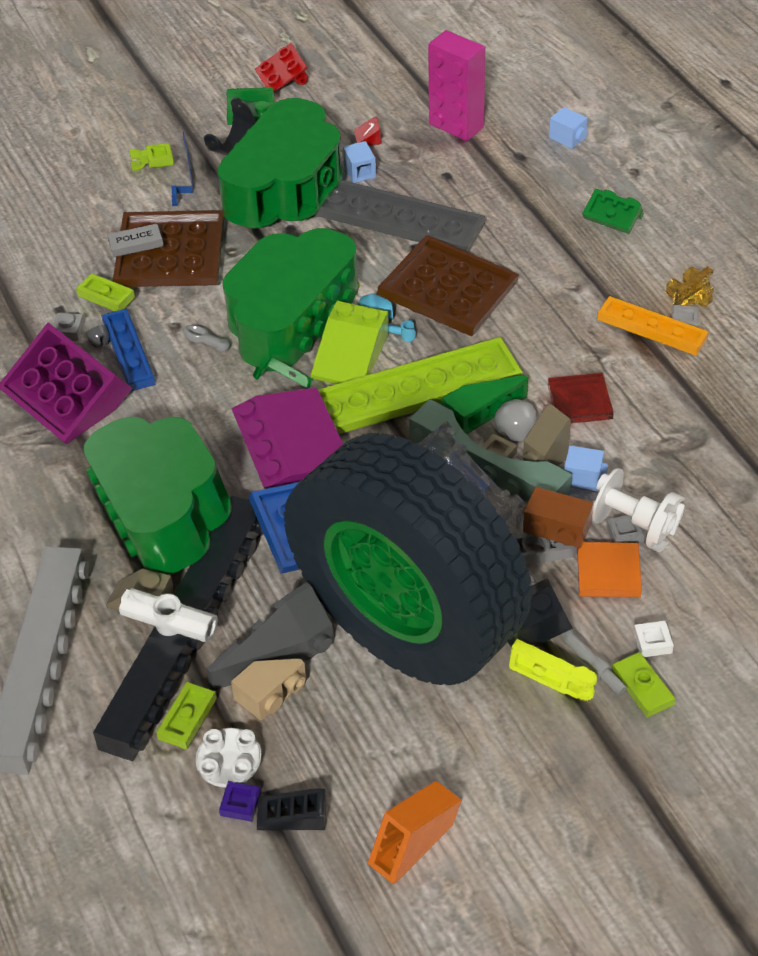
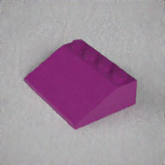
[0,322,132,444]
[231,388,343,489]

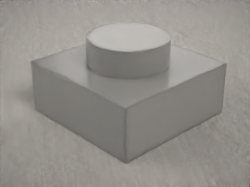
[52,313,84,340]

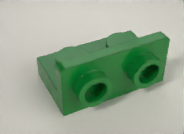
[226,87,275,125]
[582,188,644,234]

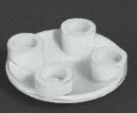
[196,728,262,787]

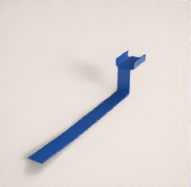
[171,132,193,206]

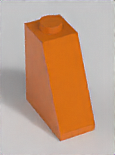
[367,781,462,884]

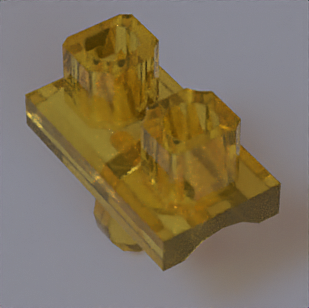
[666,266,714,307]

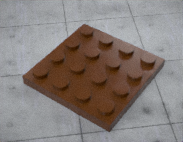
[113,210,224,287]
[377,235,519,337]

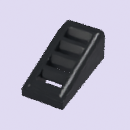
[257,788,326,830]

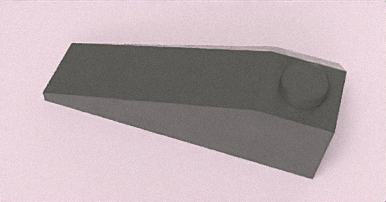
[207,582,334,691]

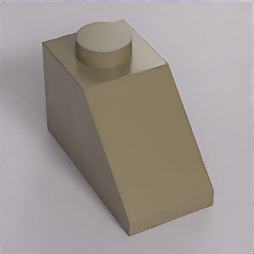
[523,404,571,466]
[106,569,174,611]

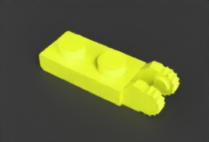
[509,639,597,701]

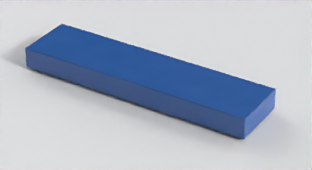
[101,309,156,392]

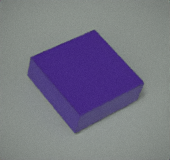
[219,781,261,822]

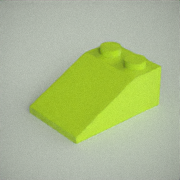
[311,301,389,384]

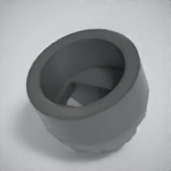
[86,325,110,348]

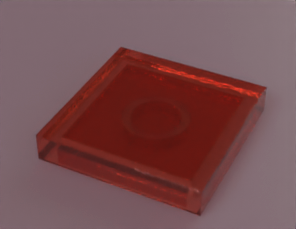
[547,373,614,423]

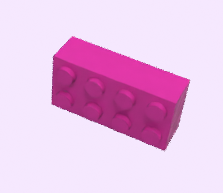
[428,30,486,141]

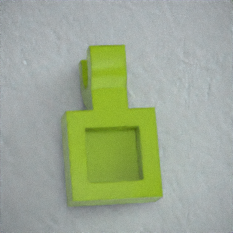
[129,143,173,171]

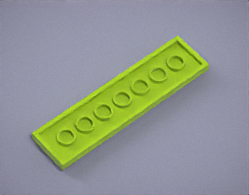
[318,337,523,434]

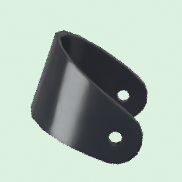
[204,97,255,156]

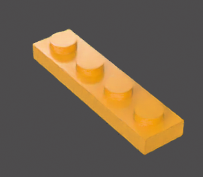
[597,296,709,356]

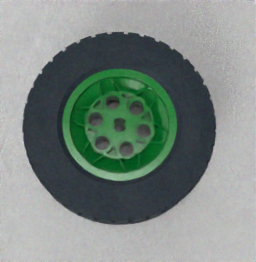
[284,433,532,685]

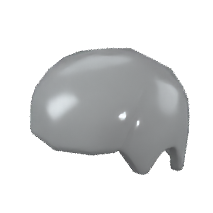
[494,399,538,442]

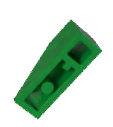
[442,375,528,435]

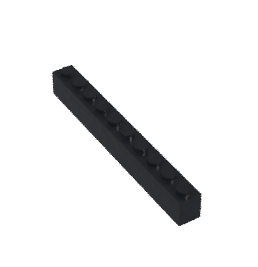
[93,495,264,762]

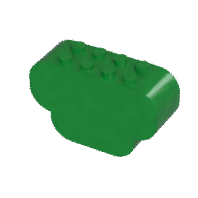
[217,98,343,228]
[223,228,358,371]
[84,417,232,574]

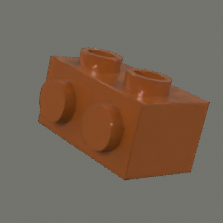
[523,487,594,548]

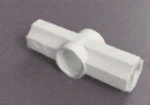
[119,588,218,642]

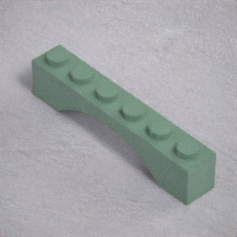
[409,399,572,502]

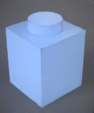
[549,107,588,149]
[343,141,376,183]
[564,445,608,492]

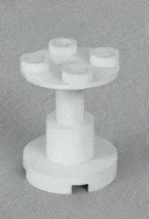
[592,468,685,552]

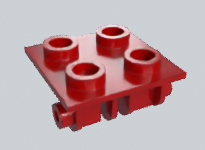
[255,43,308,92]

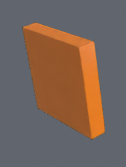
[577,542,642,598]

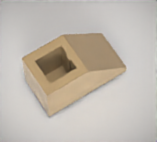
[231,659,306,721]

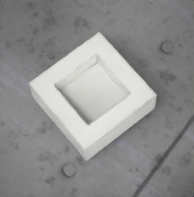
[633,621,674,657]

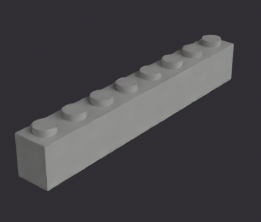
[0,546,89,775]

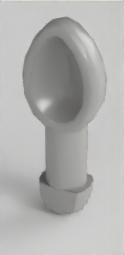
[183,325,230,352]

